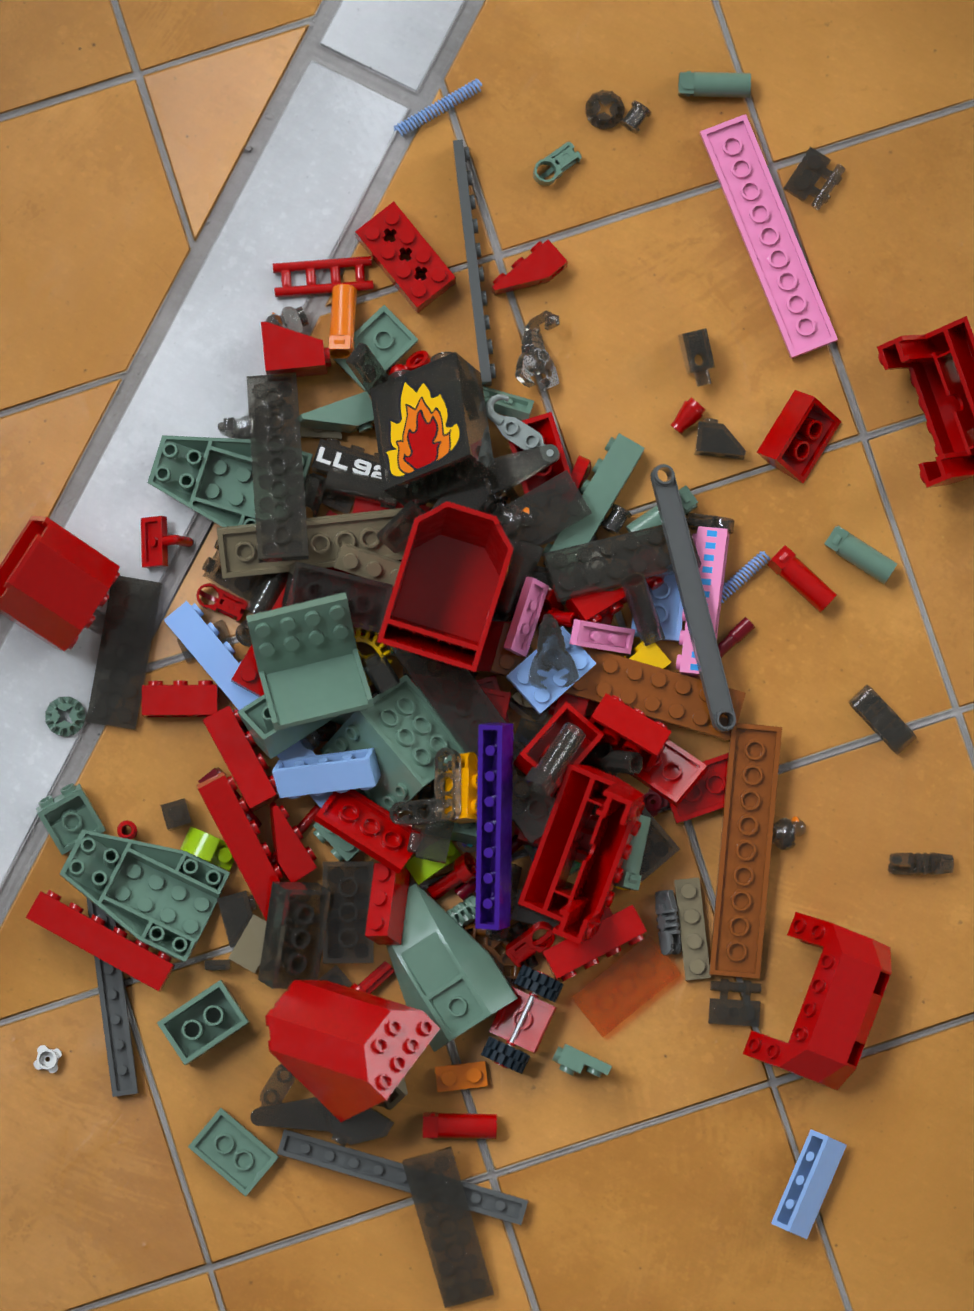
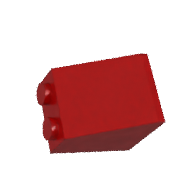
[261,321,331,380]

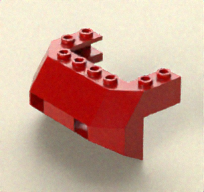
[877,316,974,488]
[518,763,645,944]
[743,912,892,1090]

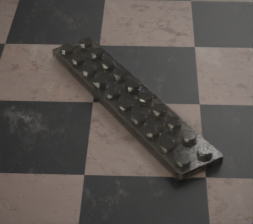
[387,645,557,845]

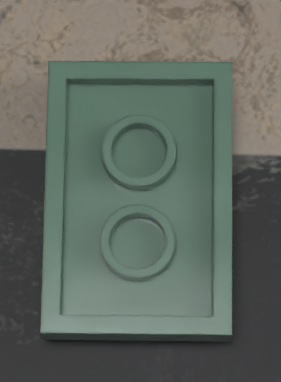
[333,305,419,392]
[188,1108,279,1196]

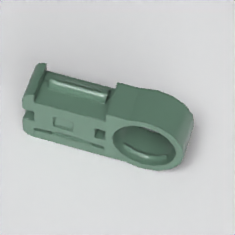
[533,142,582,186]

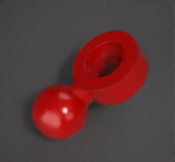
[389,350,432,383]

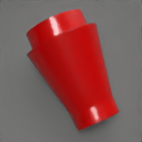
[671,397,706,435]

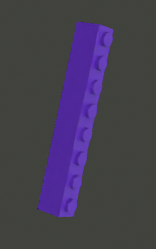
[475,722,514,930]

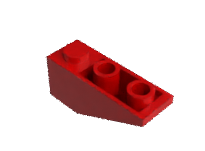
[492,239,568,295]
[269,802,317,884]

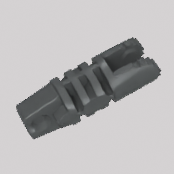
[655,890,682,956]

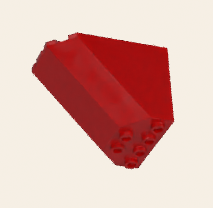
[265,980,440,1122]

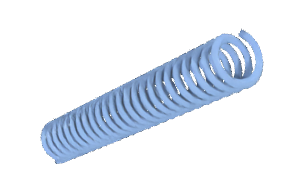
[394,78,482,137]
[721,551,771,603]

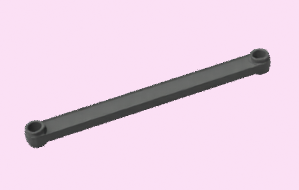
[650,464,736,732]

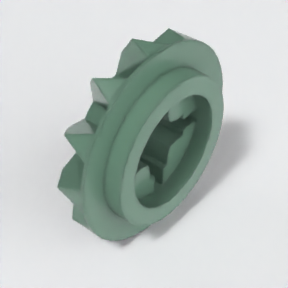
[45,697,85,736]

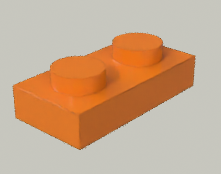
[435,1061,488,1092]

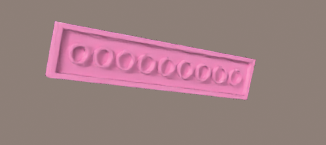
[700,114,838,359]

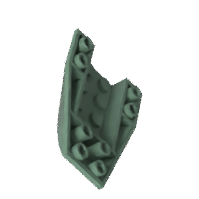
[147,435,313,527]
[59,829,230,963]
[386,883,518,1052]

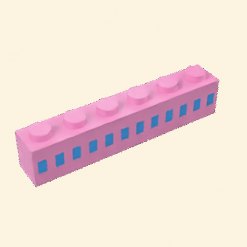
[676,526,730,679]

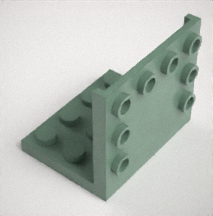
[246,592,374,731]
[320,675,471,816]

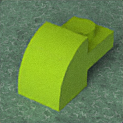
[180,826,234,871]
[406,839,461,885]

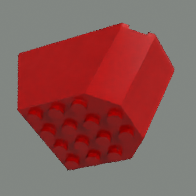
[377,501,514,672]
[0,516,120,652]

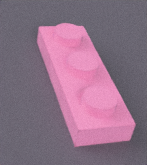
[503,577,549,657]
[569,619,635,654]

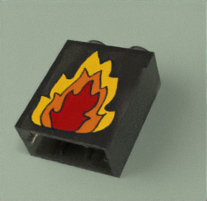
[370,352,496,509]

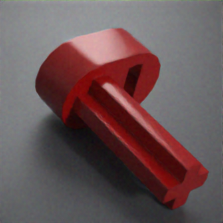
[427,852,476,900]
[349,960,395,994]

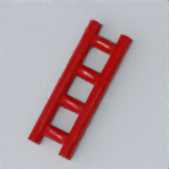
[273,256,374,297]

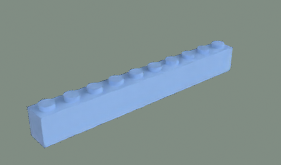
[164,601,333,808]

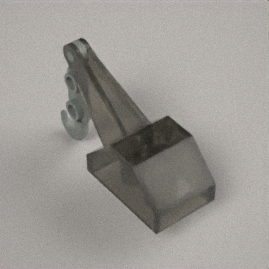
[431,394,560,515]

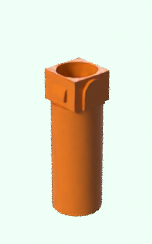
[329,284,357,359]

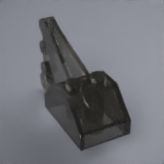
[250,1064,395,1146]

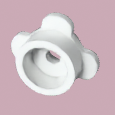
[34,1045,62,1073]

